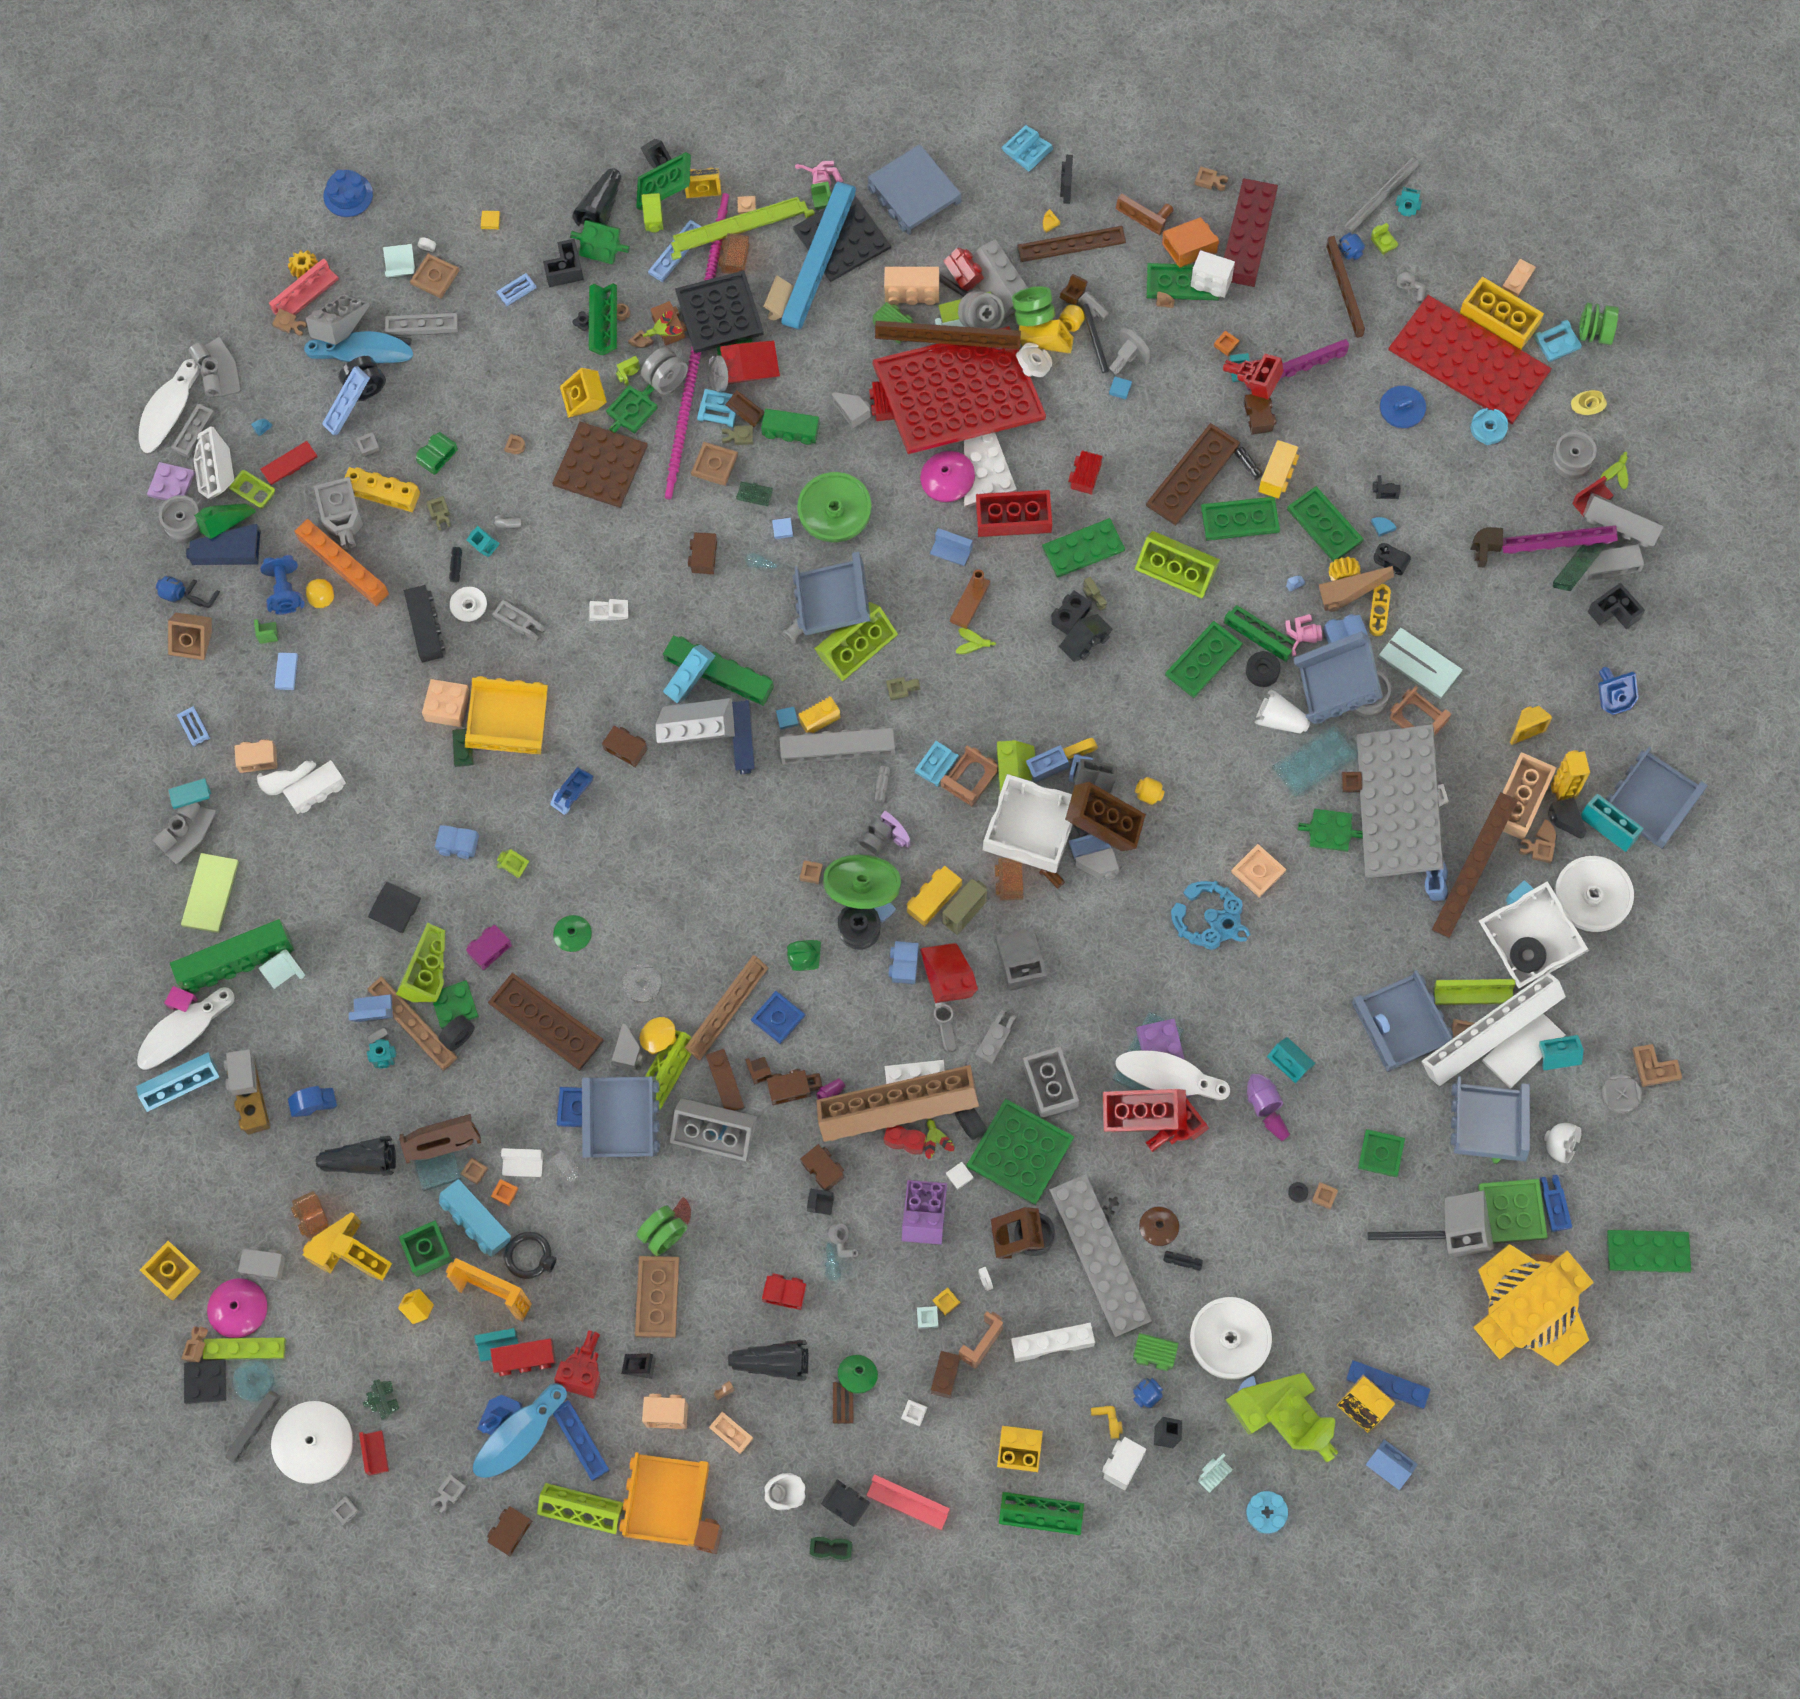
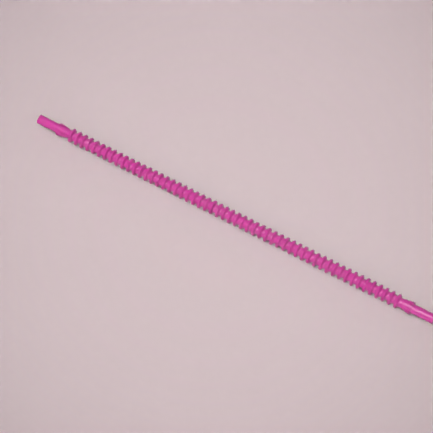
[665,193,729,499]

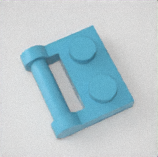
[1534,320,1582,362]
[697,389,737,428]

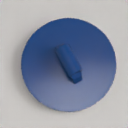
[1380,386,1426,428]

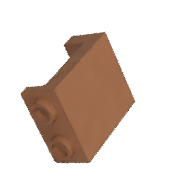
[959,1311,1003,1369]

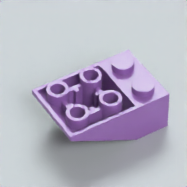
[902,1180,947,1245]

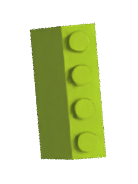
[1134,531,1220,599]
[814,602,898,681]

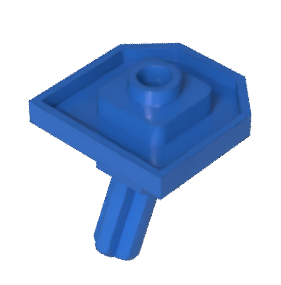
[1598,667,1639,715]
[477,1395,523,1435]

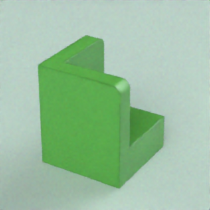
[811,181,831,210]
[254,619,279,644]

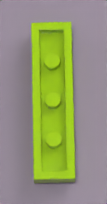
[203,1338,286,1360]

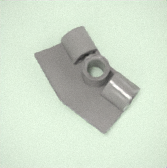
[188,337,240,397]
[152,803,216,864]

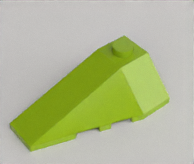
[997,740,1035,793]
[395,923,445,1002]
[1226,1373,1315,1435]

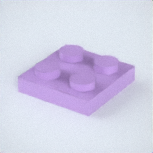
[147,462,195,501]

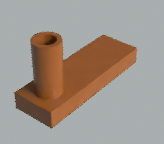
[1115,193,1174,235]
[950,569,990,629]

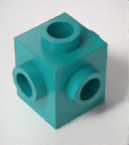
[1395,187,1422,217]
[367,1039,397,1069]

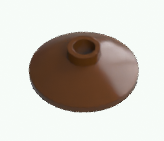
[1139,1207,1179,1246]

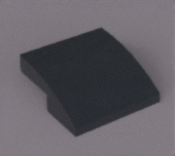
[368,882,421,933]

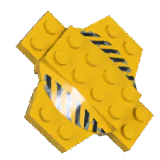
[1473,1244,1594,1366]

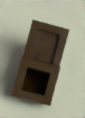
[1470,527,1503,568]

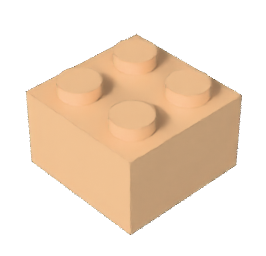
[422,679,470,727]
[642,1394,688,1429]

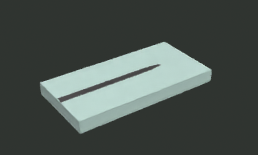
[1378,627,1463,699]

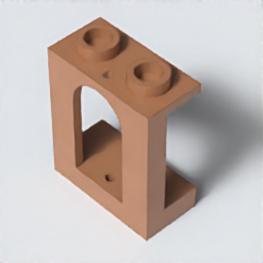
[1390,686,1451,736]
[941,746,998,806]

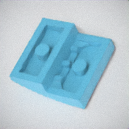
[1002,125,1053,171]

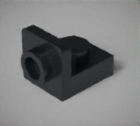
[1372,475,1401,499]

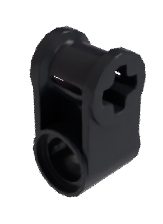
[1373,543,1411,575]

